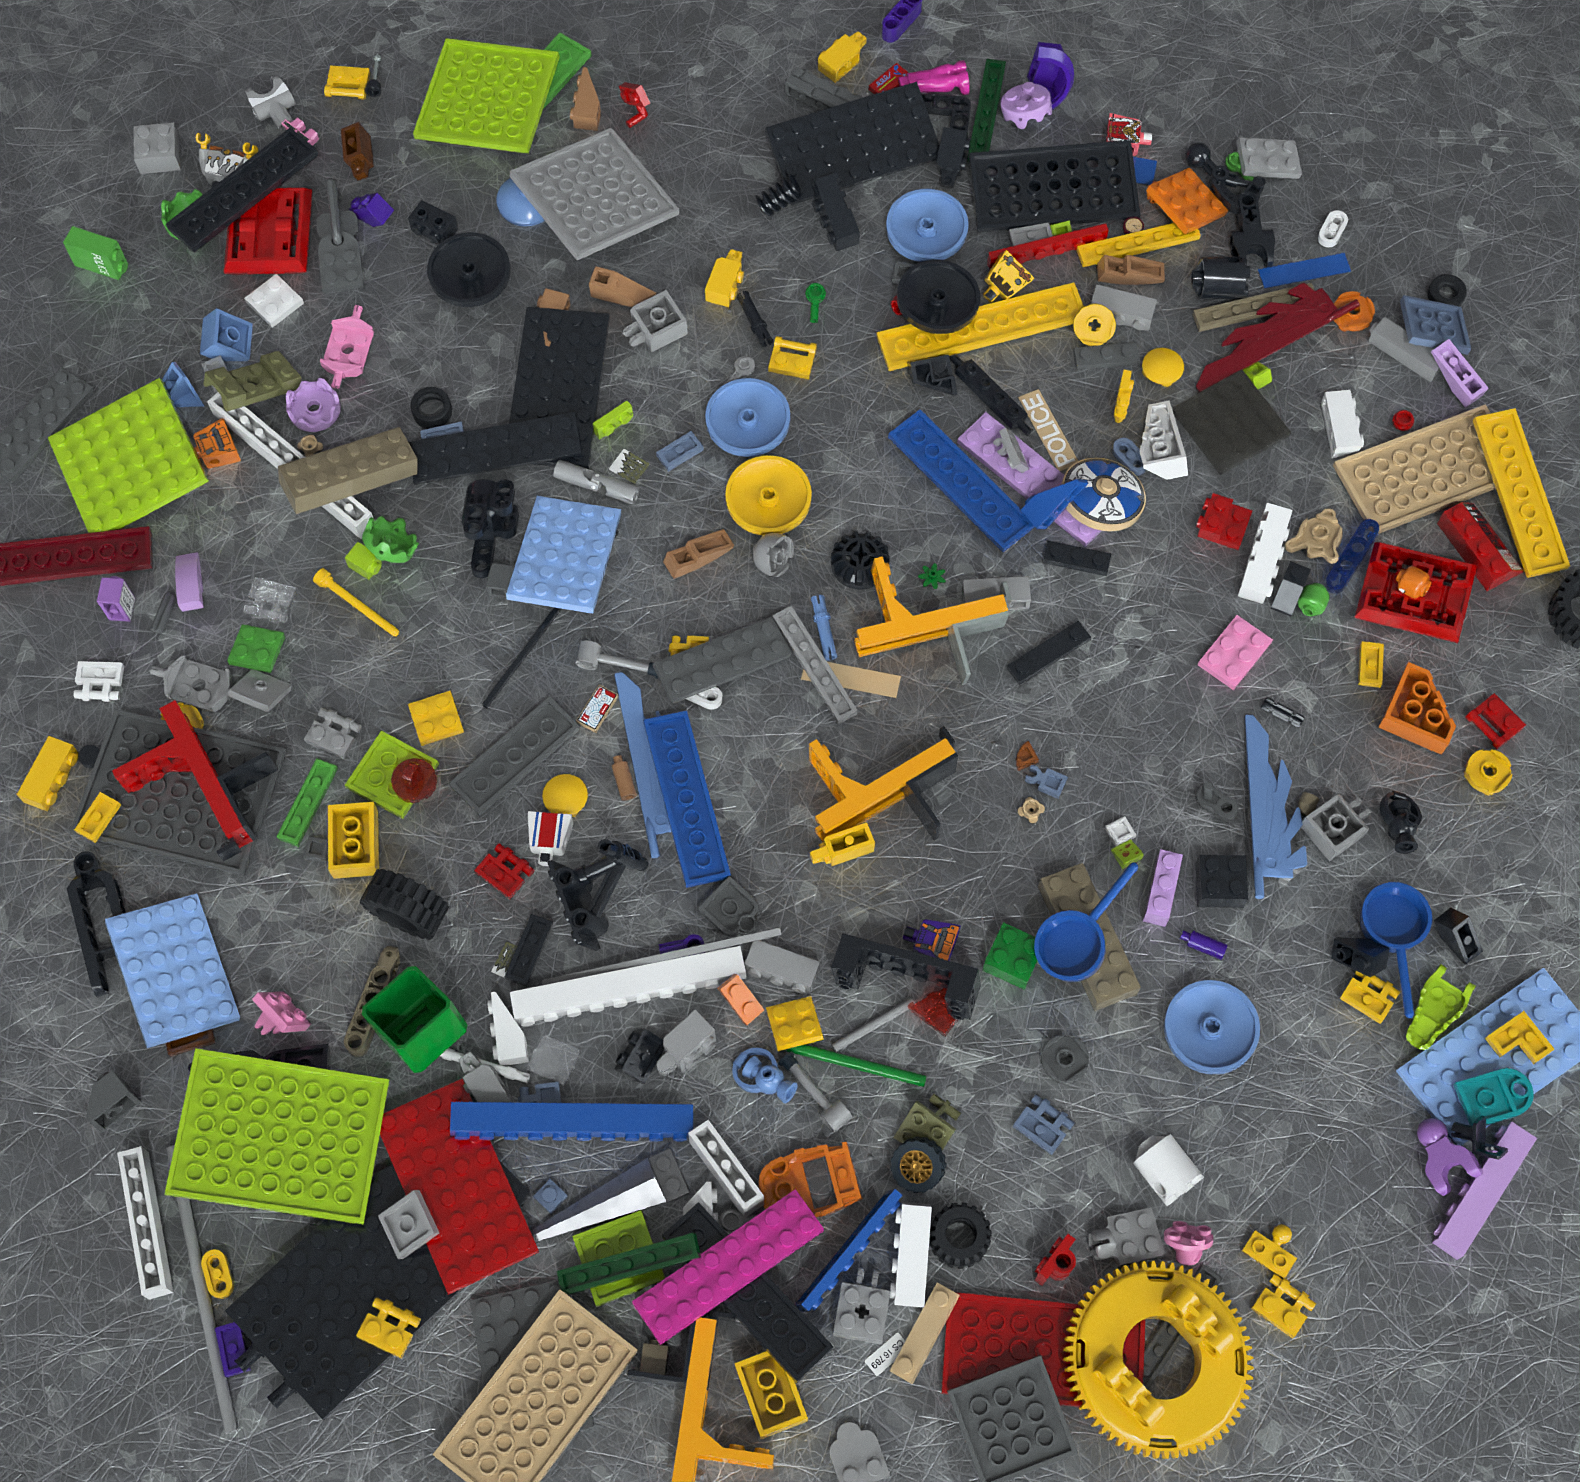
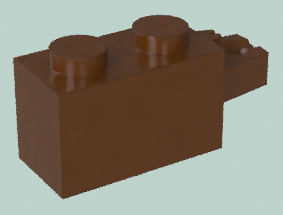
[341,122,374,181]

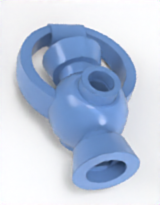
[732,1048,798,1103]

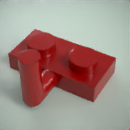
[619,82,650,128]

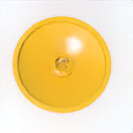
[725,455,812,536]

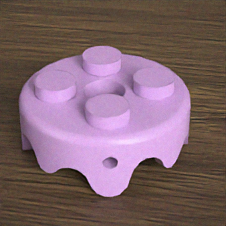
[1001,82,1052,129]
[286,378,341,432]

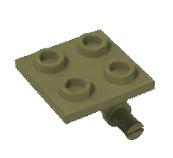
[893,1093,961,1151]

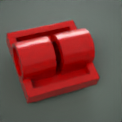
[1034,1234,1076,1286]

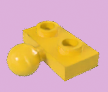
[1242,1224,1297,1279]

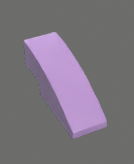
[175,552,204,612]

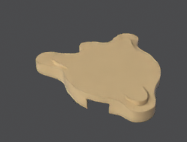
[1285,509,1343,564]

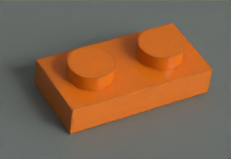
[717,974,764,1025]

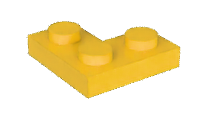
[1485,1011,1555,1064]

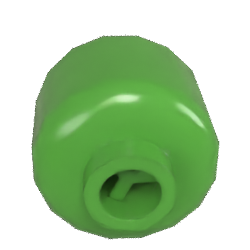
[1297,583,1330,616]

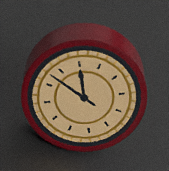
[1123,217,1144,235]

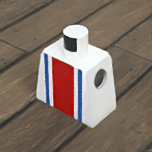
[528,811,573,866]

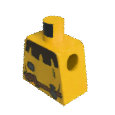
[983,250,1034,303]

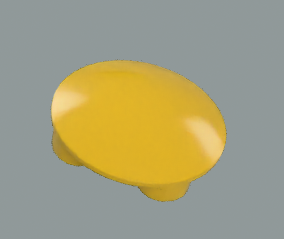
[1142,348,1184,387]
[542,774,588,817]

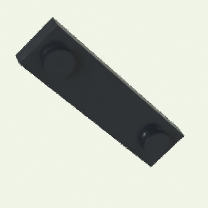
[1007,621,1091,685]

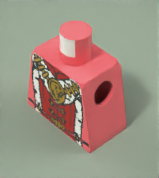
[1106,113,1152,156]

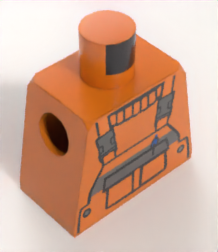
[193,418,241,469]

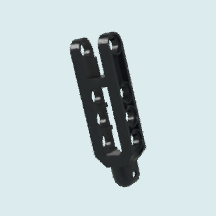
[67,851,126,998]

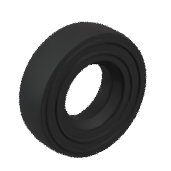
[1428,274,1467,307]

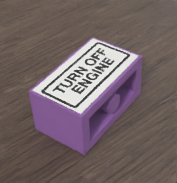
[97,576,135,622]

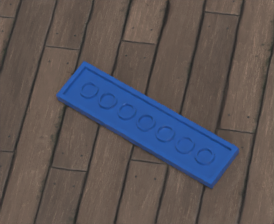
[888,410,1035,552]
[643,711,731,888]

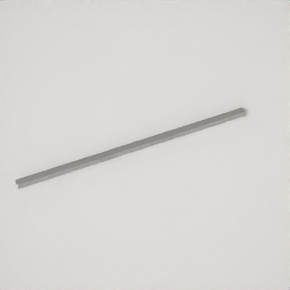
[542,928,781,985]

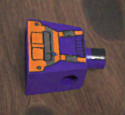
[903,919,961,961]

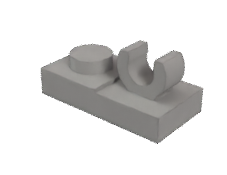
[993,428,1029,473]

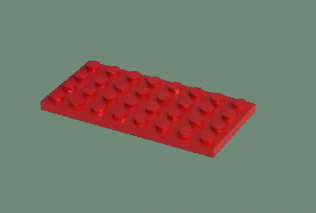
[380,1078,539,1295]
[941,1292,1146,1408]

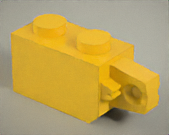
[818,31,867,83]
[705,249,744,307]
[810,822,875,866]

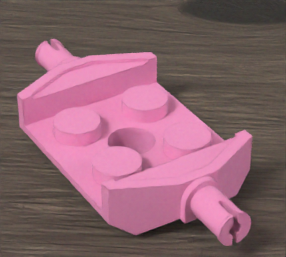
[320,305,374,389]

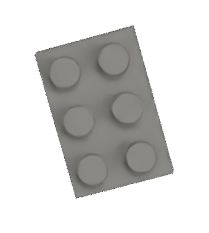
[1236,137,1302,179]

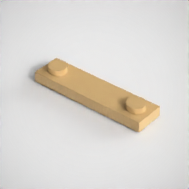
[890,1282,960,1384]

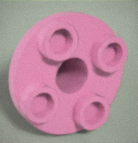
[1164,1221,1213,1266]

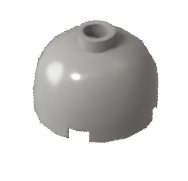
[753,533,794,577]

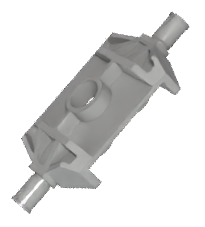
[150,655,237,712]

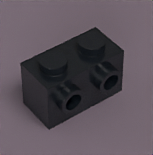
[408,200,459,244]

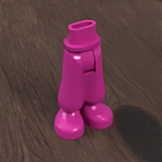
[898,60,970,95]

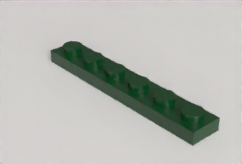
[967,58,1006,161]
[556,1233,701,1295]

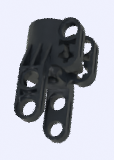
[461,479,519,579]

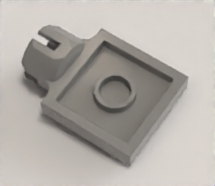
[1088,1207,1166,1267]

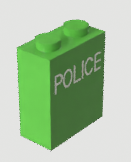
[63,226,128,280]

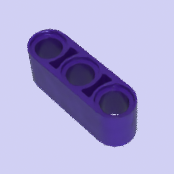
[882,0,922,43]

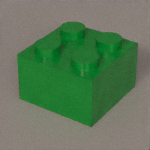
[982,922,1038,990]

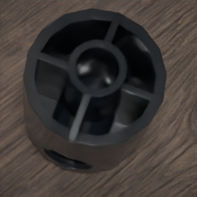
[1191,257,1250,299]

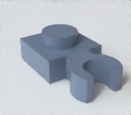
[1025,765,1068,799]

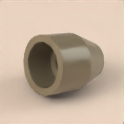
[1298,792,1320,817]

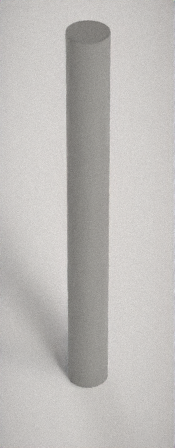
[831,997,916,1052]

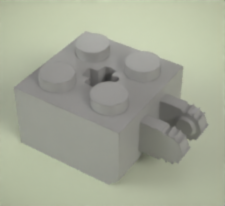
[622,290,688,352]
[1301,794,1372,862]
[656,1010,716,1076]
[833,1267,890,1345]

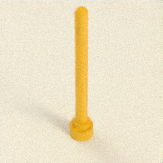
[313,568,399,636]

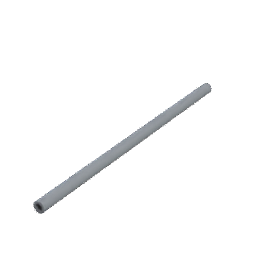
[166,1145,238,1434]

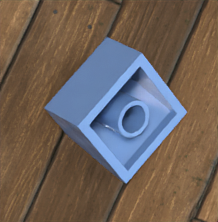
[200,308,253,362]

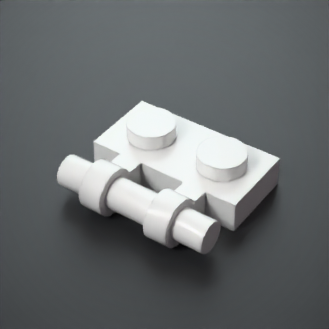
[74,661,124,702]

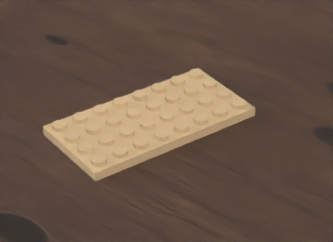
[1333,404,1496,536]
[433,1290,638,1482]

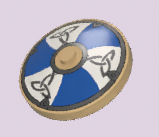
[1061,458,1146,531]

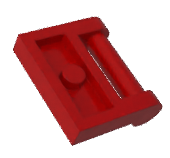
[1465,693,1526,750]

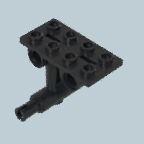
[547,839,649,951]

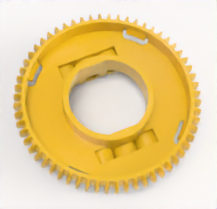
[1063,1261,1254,1459]

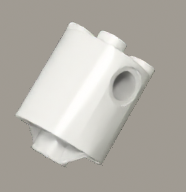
[1133,1134,1204,1206]

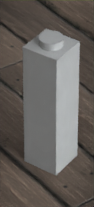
[1368,317,1441,382]

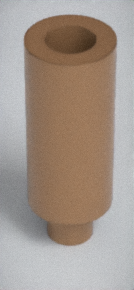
[612,755,637,801]

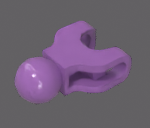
[1417,1118,1483,1196]

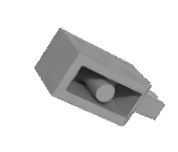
[459,1052,515,1103]

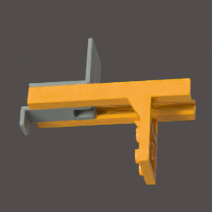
[854,556,1012,685]

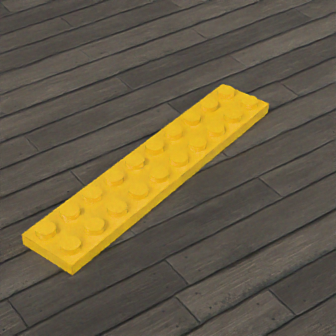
[876,282,1084,371]

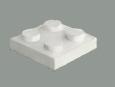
[244,274,304,328]

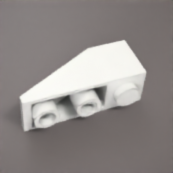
[488,992,529,1066]

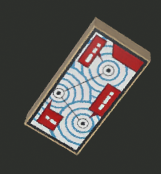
[576,685,618,733]

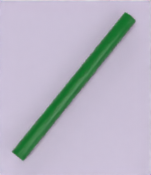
[787,1044,927,1087]

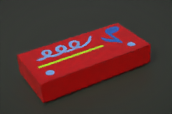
[868,63,909,94]

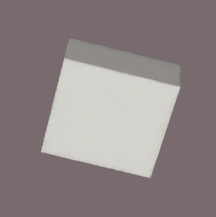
[1104,816,1136,847]

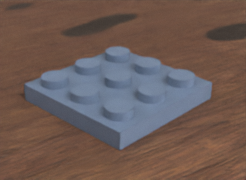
[1400,295,1471,355]

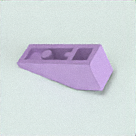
[1431,339,1488,408]

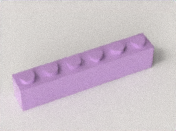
[1432,1122,1537,1260]

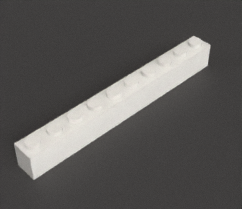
[207,392,375,539]
[510,946,746,1026]

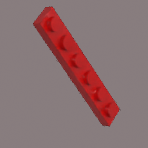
[987,223,1109,270]

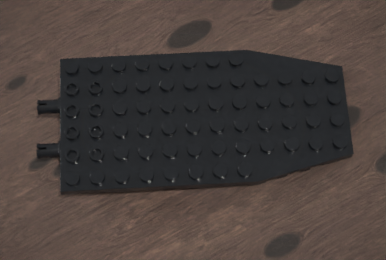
[225,1159,530,1421]

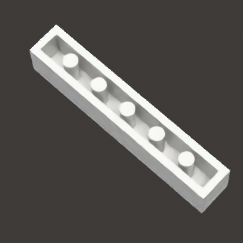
[117,1146,174,1300]

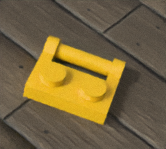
[324,65,370,100]
[768,336,817,379]

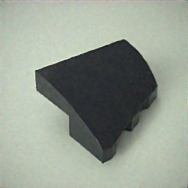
[907,355,958,395]

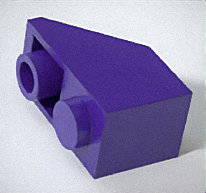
[349,193,394,227]

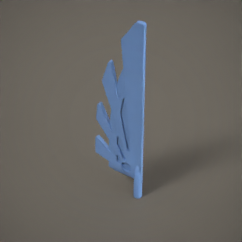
[614,672,671,858]
[1244,715,1307,899]

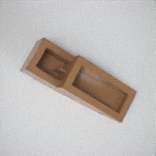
[1097,255,1165,285]
[663,529,734,579]

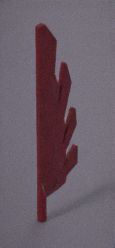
[1195,283,1360,393]

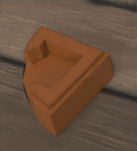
[1016,741,1039,771]

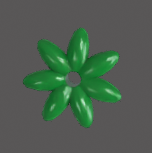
[918,563,946,589]

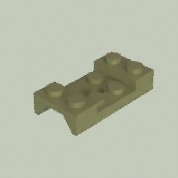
[204,351,302,412]

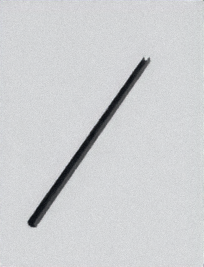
[482,530,619,709]

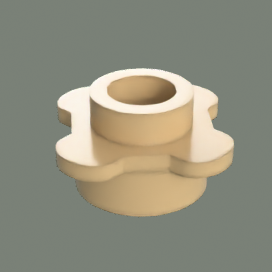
[297,435,323,457]
[1018,797,1045,823]

